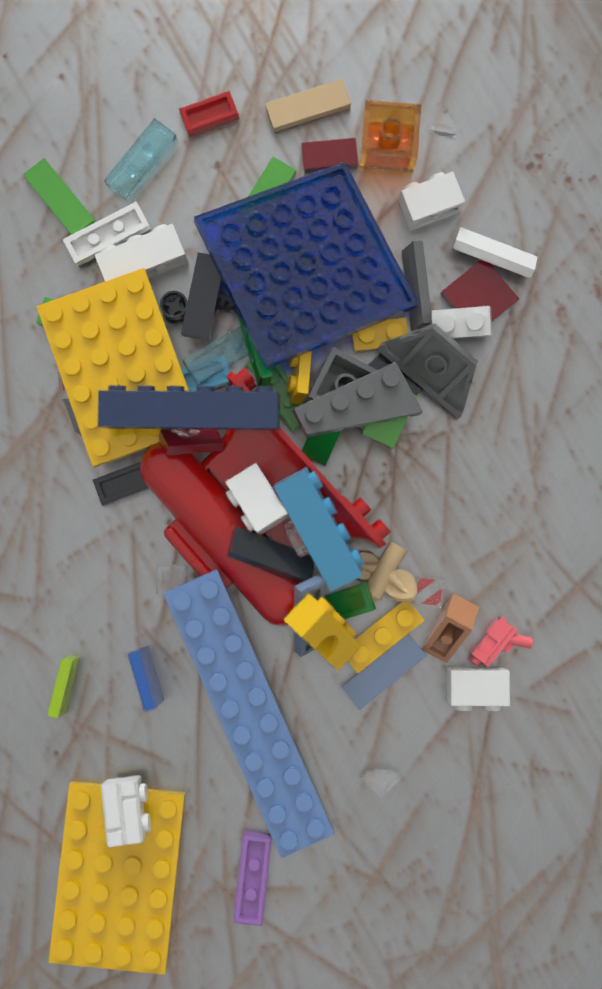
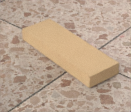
[265,79,351,132]

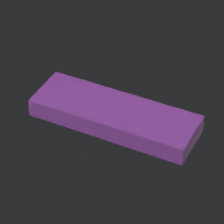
[233,831,272,926]

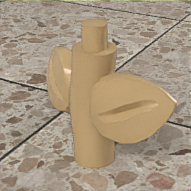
[357,542,417,604]

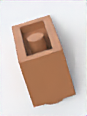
[422,593,479,663]

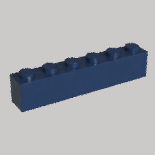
[98,385,281,430]

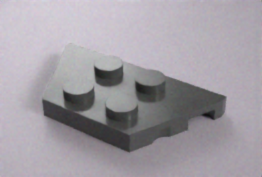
[377,324,478,419]

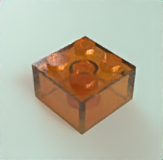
[359,100,421,173]

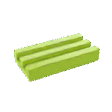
[47,656,79,718]

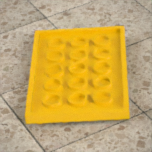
[36,268,189,468]
[48,781,186,975]

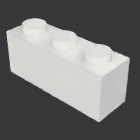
[95,224,188,281]

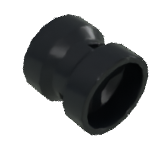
[160,290,188,325]

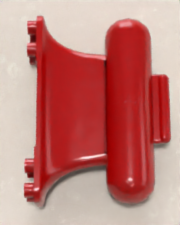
[140,368,391,627]

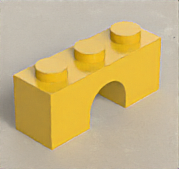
[284,593,361,671]

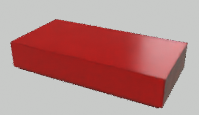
[179,90,239,137]

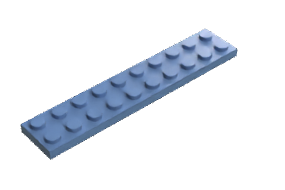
[163,569,334,858]

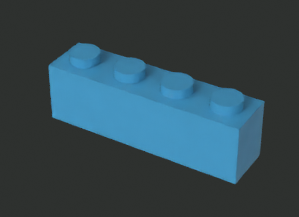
[274,467,365,592]

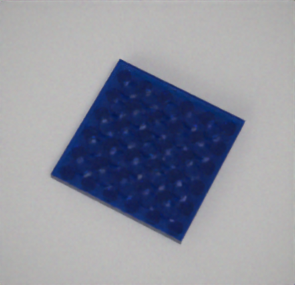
[194,162,419,370]

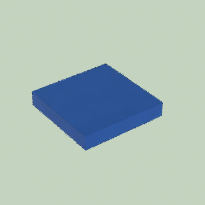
[128,646,164,711]

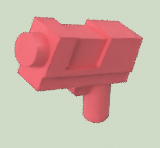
[469,617,533,667]

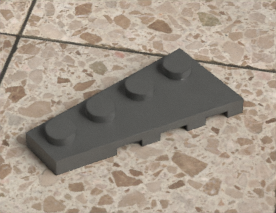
[293,362,423,437]

